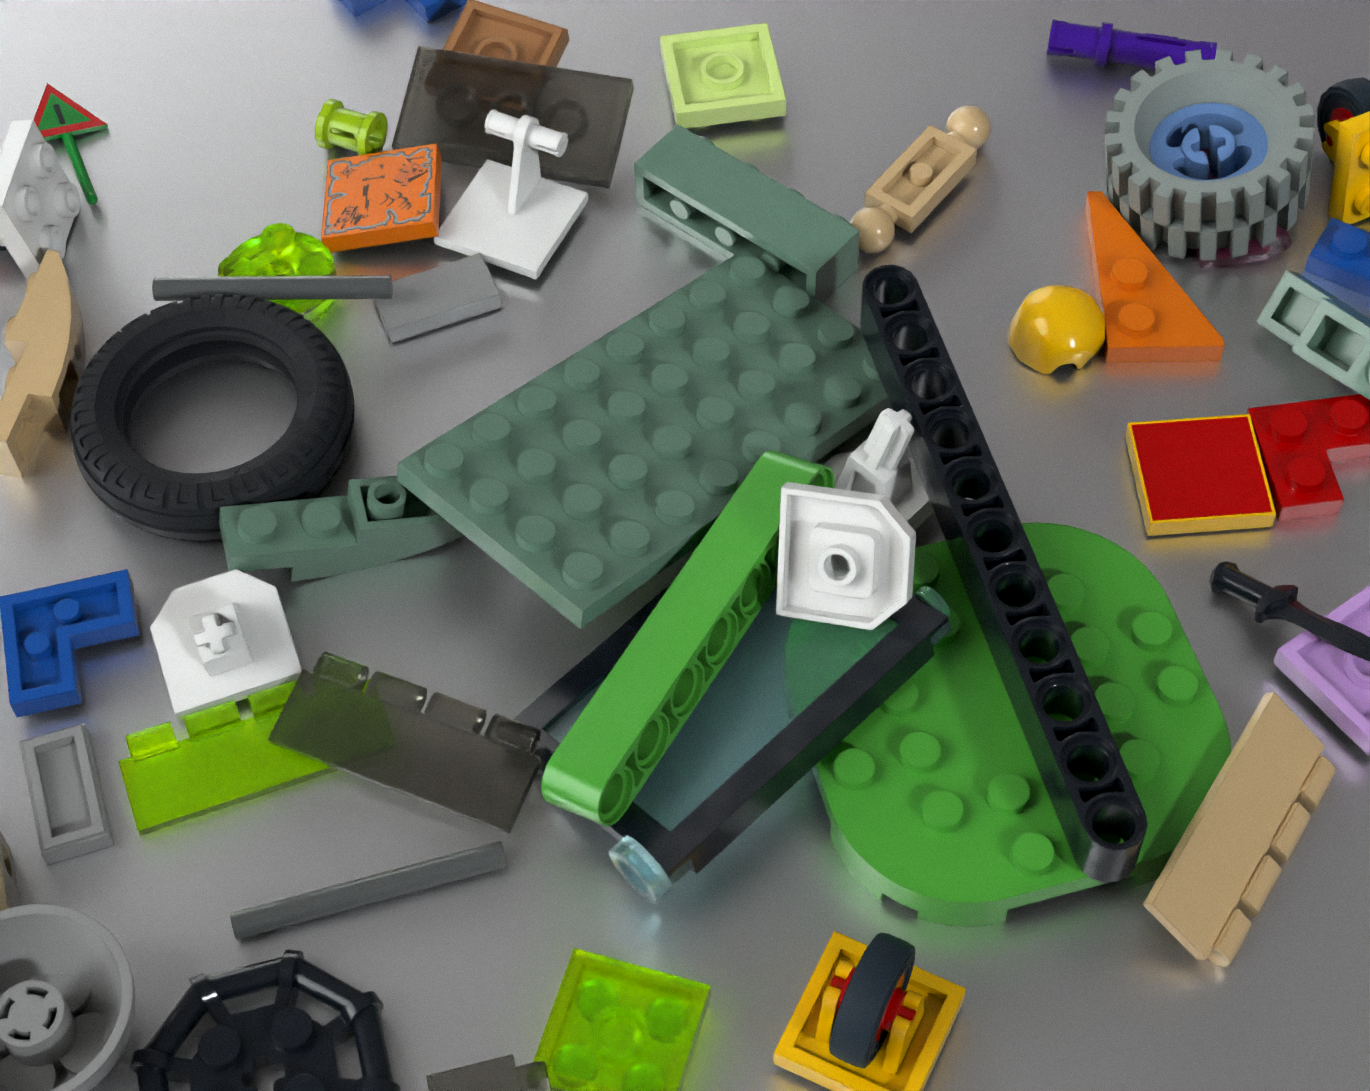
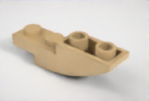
[0,250,86,478]

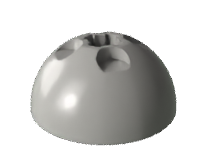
[0,904,135,1091]

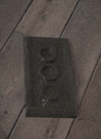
[392,46,634,189]

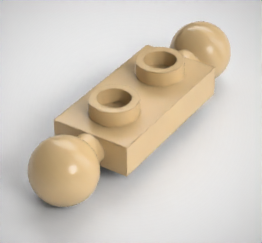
[850,105,991,253]

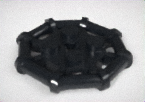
[130,949,400,1091]

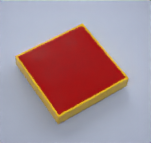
[1125,414,1276,536]

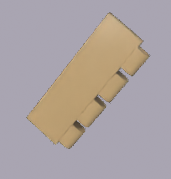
[1142,692,1336,967]

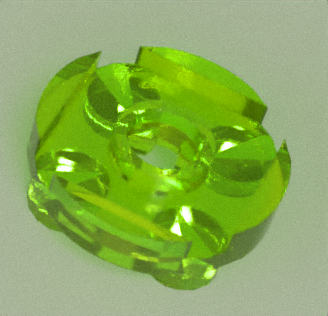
[217,223,337,324]

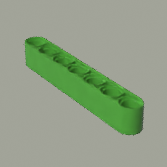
[541,450,835,826]

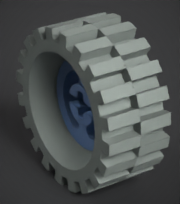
[1105,49,1315,261]

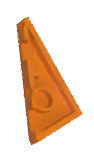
[1085,191,1225,363]

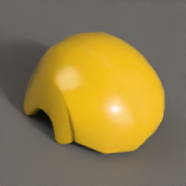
[1009,285,1106,374]

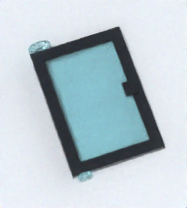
[497,582,951,904]

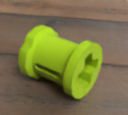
[315,99,388,155]

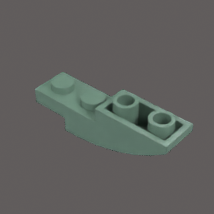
[1256,270,1370,400]
[219,476,464,582]

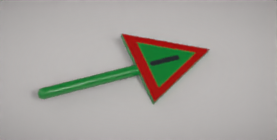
[33,83,108,205]

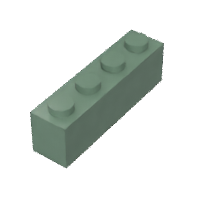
[634,124,860,303]

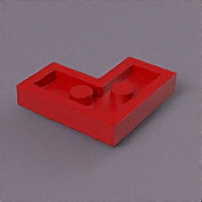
[1246,394,1370,522]

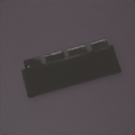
[268,652,543,834]

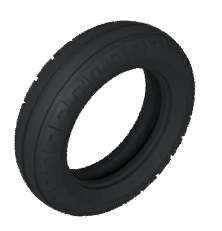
[70,294,354,542]

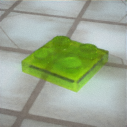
[527,948,711,1091]

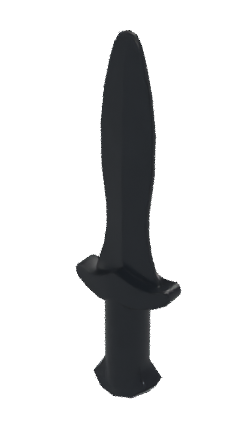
[1209,561,1370,661]

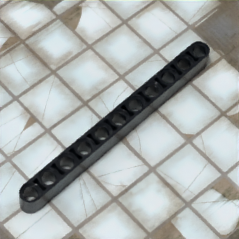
[860,265,1148,883]

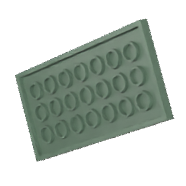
[397,249,892,629]

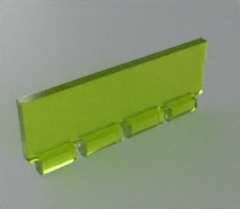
[118,661,399,836]

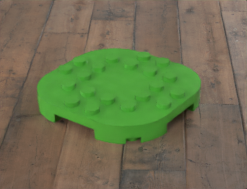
[785,522,1231,927]

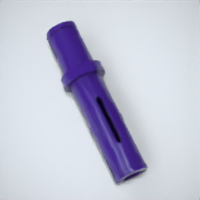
[1046,19,1217,70]

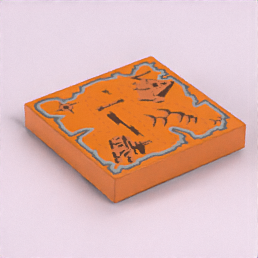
[321,143,442,253]

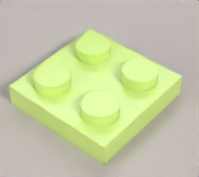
[660,23,786,128]

